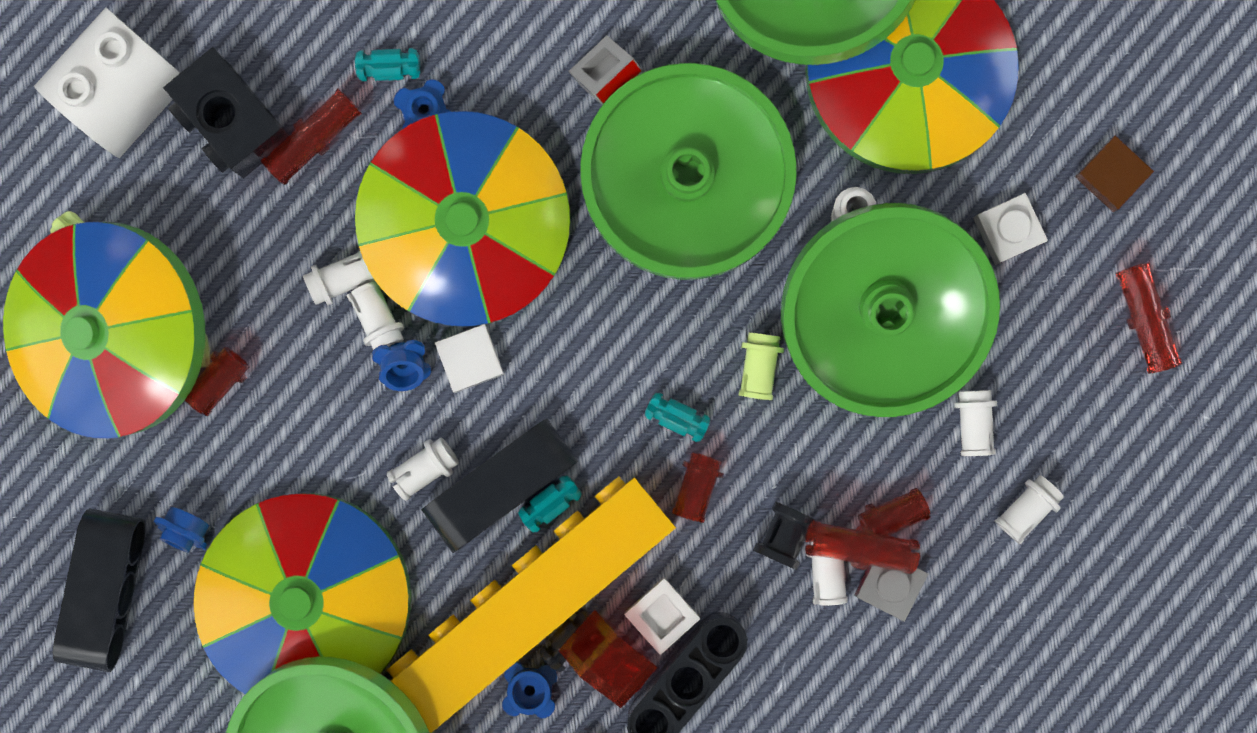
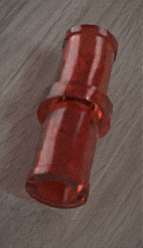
[261,88,362,185]
[1115,262,1182,374]
[805,520,920,574]

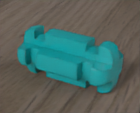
[355,48,420,81]
[645,393,710,442]
[518,475,582,533]

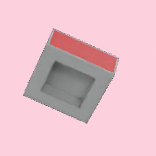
[568,35,643,106]
[854,548,928,622]

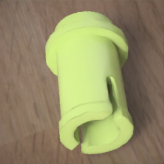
[739,332,784,400]

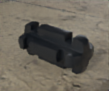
[540,608,601,672]

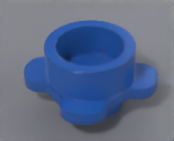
[394,79,451,129]
[372,340,431,391]
[153,507,209,553]
[502,662,557,718]

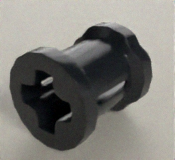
[753,502,818,570]

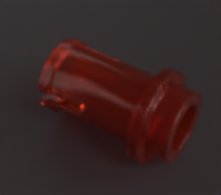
[185,347,250,417]
[671,452,724,523]
[858,488,931,544]

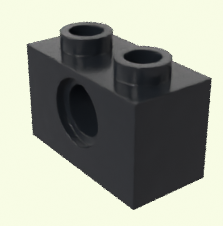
[163,47,292,179]

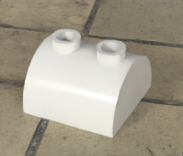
[34,7,180,158]

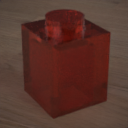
[559,610,658,708]

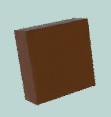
[1074,135,1154,212]

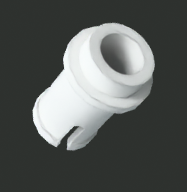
[831,187,876,221]
[303,251,375,305]
[347,281,404,350]
[954,390,997,456]
[387,437,459,501]
[995,475,1064,544]
[806,536,849,606]

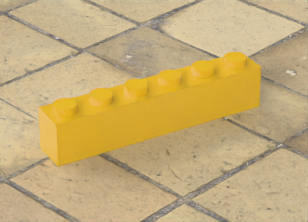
[387,476,676,733]

